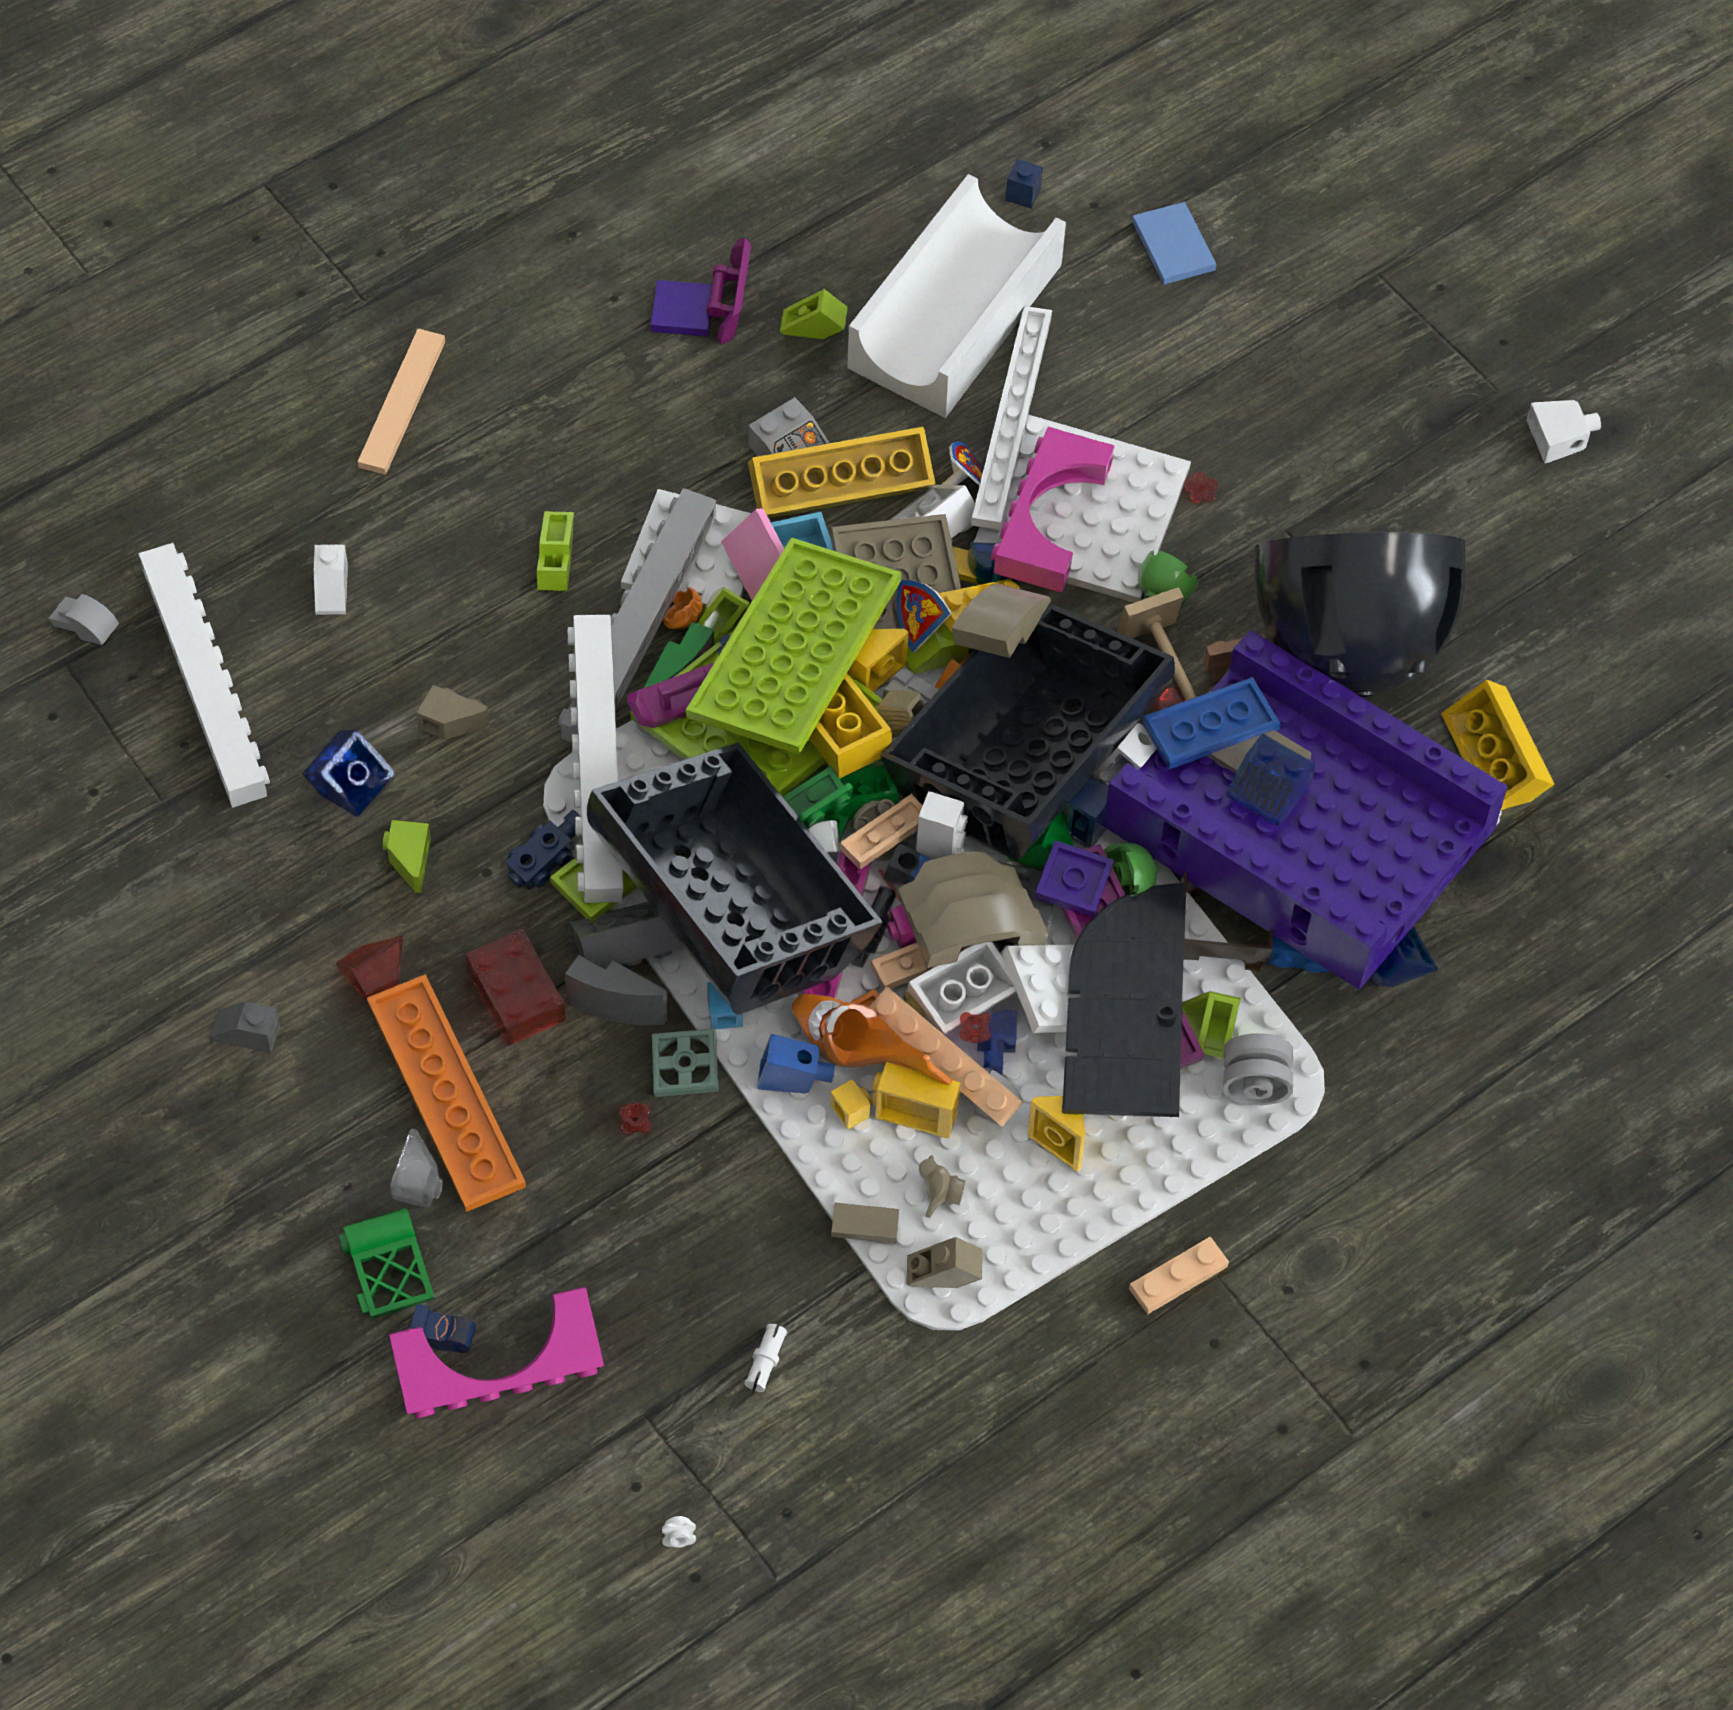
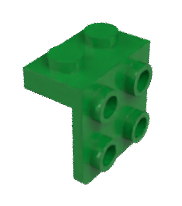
[783,766,853,829]

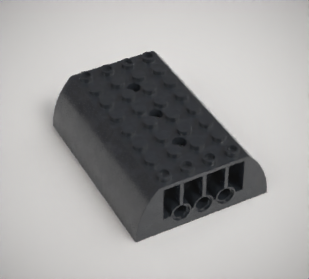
[881,603,1175,861]

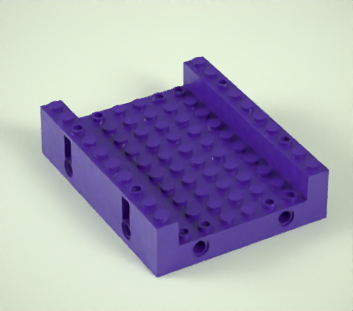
[1103,630,1508,990]

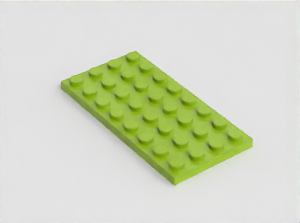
[686,537,901,755]

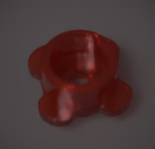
[959,1012,991,1043]
[619,1103,652,1135]

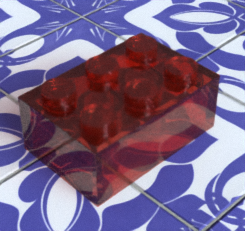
[465,929,566,1046]

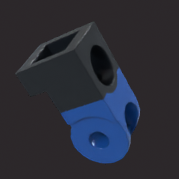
[883,843,932,884]

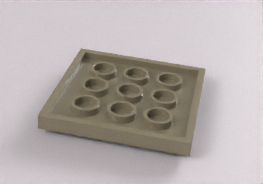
[829,514,961,629]

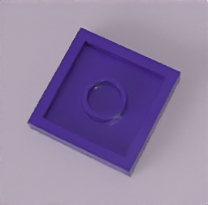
[651,280,712,337]
[1035,840,1114,917]

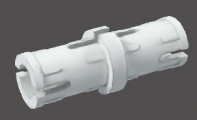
[744,1324,787,1392]

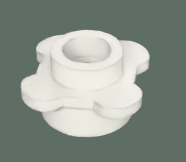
[662,1516,696,1547]

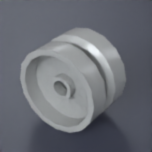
[1223,1033,1293,1105]

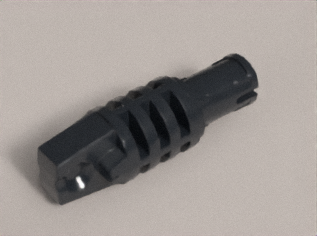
[851,886,896,968]

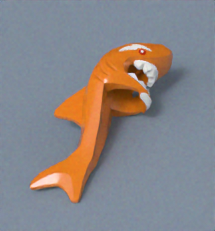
[791,994,952,1085]

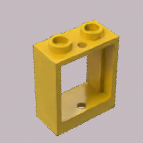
[871,1062,961,1139]

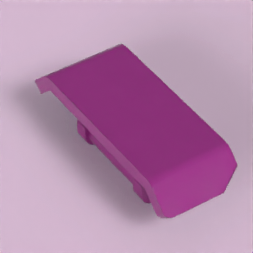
[706,238,751,344]
[627,662,715,728]

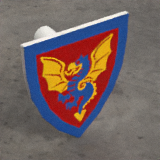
[941,441,983,486]
[896,580,952,653]

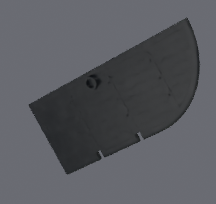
[1062,883,1185,1117]

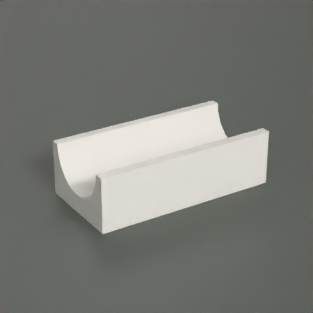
[847,174,1066,418]

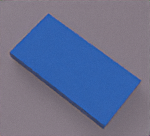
[1142,677,1280,769]

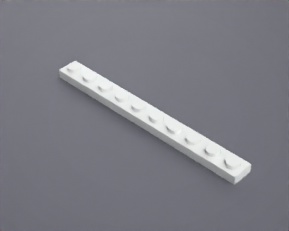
[971,306,1052,530]

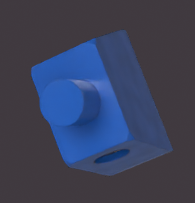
[757,1034,835,1094]

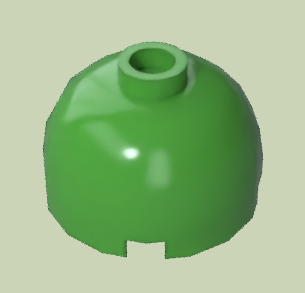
[1138,550,1199,604]
[1104,843,1158,897]

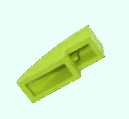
[537,511,574,591]

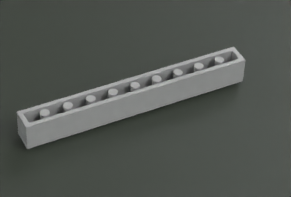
[558,488,716,742]

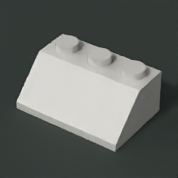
[890,485,975,542]
[905,942,1017,1035]

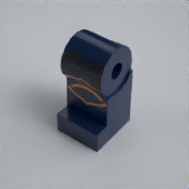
[410,1304,476,1353]

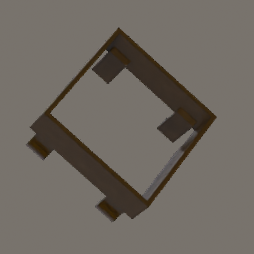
[1181,871,1273,972]

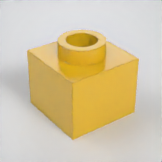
[830,1079,871,1130]

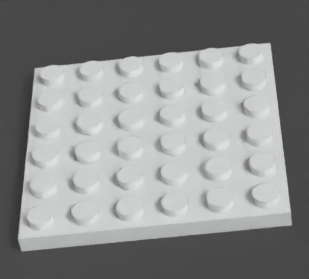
[971,415,1191,603]

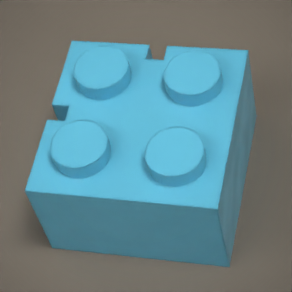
[771,512,833,550]

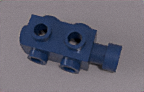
[505,809,581,890]

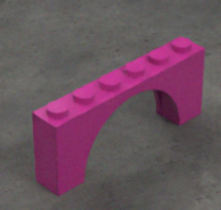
[991,427,1115,593]
[389,1286,604,1418]

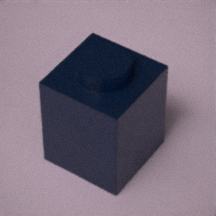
[1005,159,1043,208]

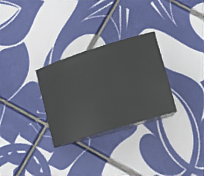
[565,955,667,1026]

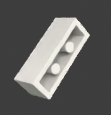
[916,791,968,859]

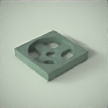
[652,1028,718,1097]

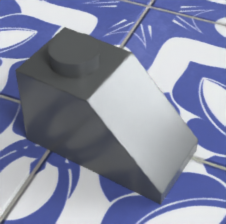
[209,1001,280,1053]

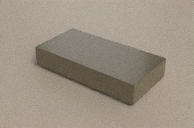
[831,1203,900,1243]

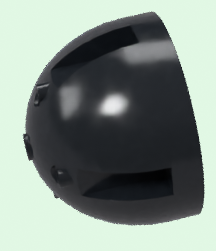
[1254,533,1466,697]

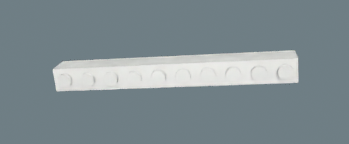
[139,543,270,808]
[567,615,623,903]

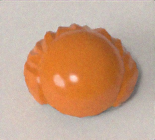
[663,587,704,630]

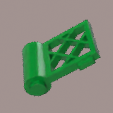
[338,1208,435,1319]

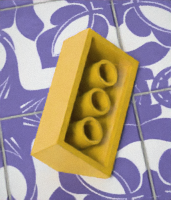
[1441,680,1555,810]

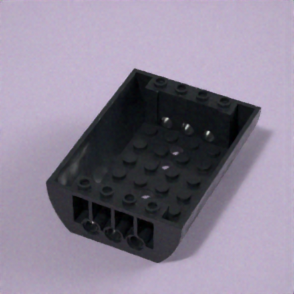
[586,742,882,1015]

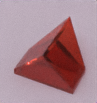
[336,935,403,1003]

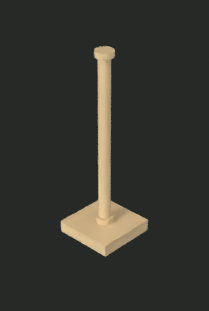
[1117,587,1197,701]

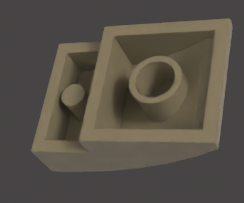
[951,583,1051,658]

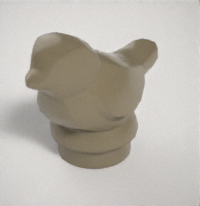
[919,1155,965,1218]

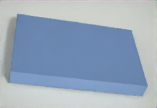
[1132,202,1216,285]

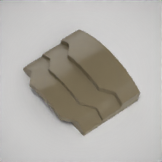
[897,852,1048,968]

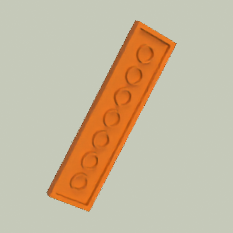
[367,974,526,1212]

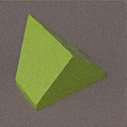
[696,587,750,644]
[1182,991,1241,1059]

